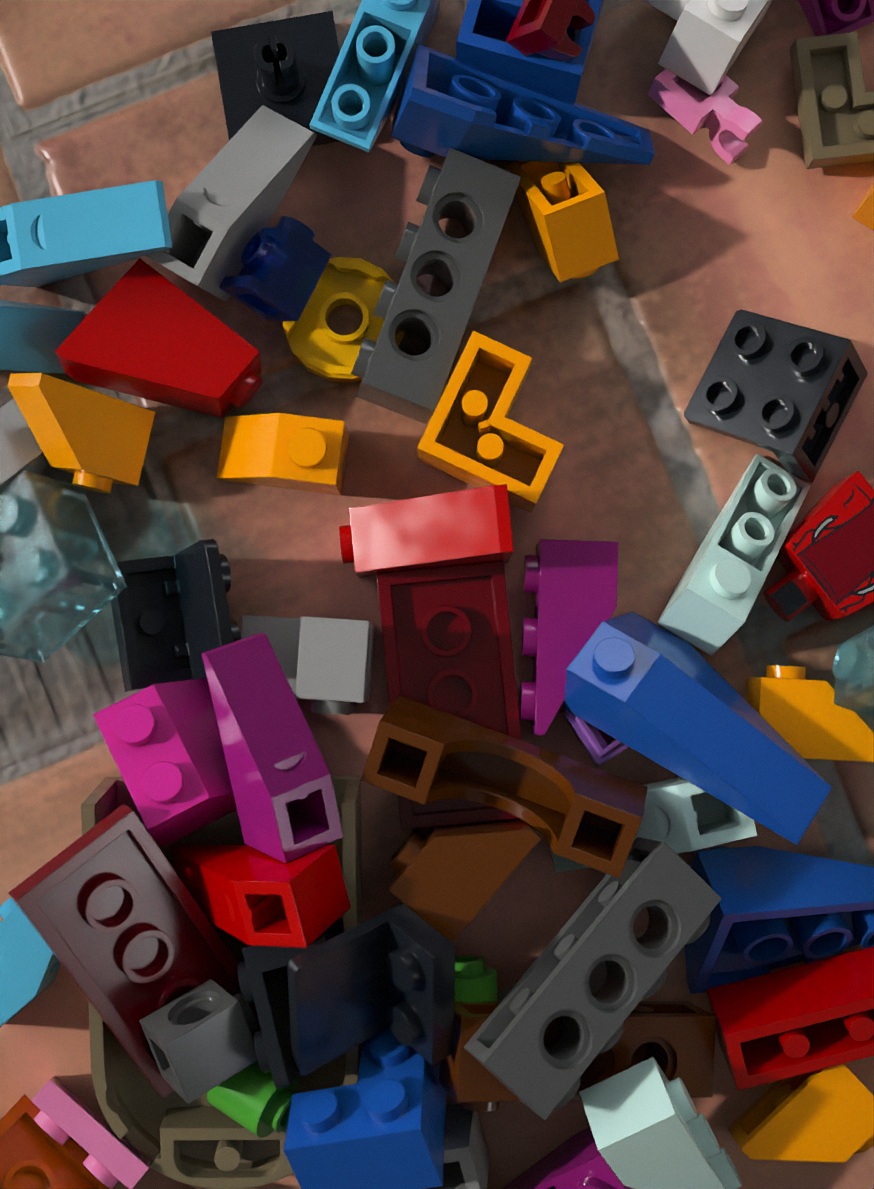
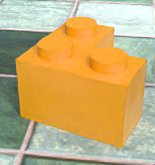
[417,330,564,513]

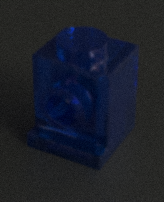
[219,216,332,321]

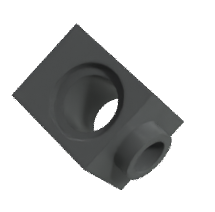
[139,979,258,1104]

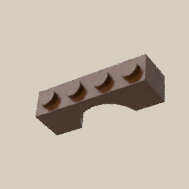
[361,695,648,878]

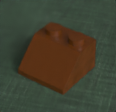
[389,818,541,943]

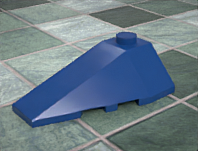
[391,44,655,165]
[564,611,832,845]
[685,846,874,994]

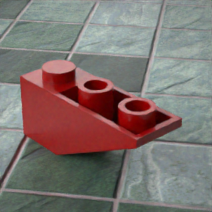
[170,844,351,948]

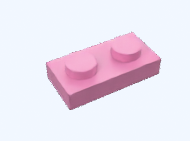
[31,1076,150,1189]

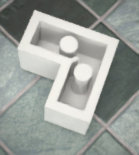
[643,0,773,96]

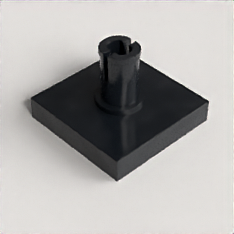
[211,11,340,146]

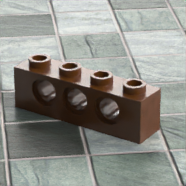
[439,1001,716,1112]

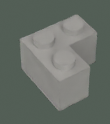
[241,615,375,715]

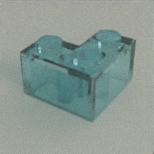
[0,470,126,662]

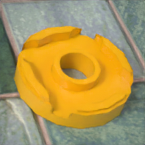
[283,257,406,383]

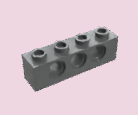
[351,147,521,424]
[463,837,722,1120]

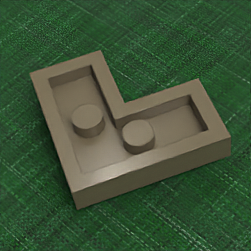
[789,32,874,169]

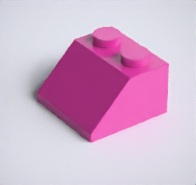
[93,678,237,848]

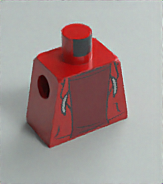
[763,470,874,622]

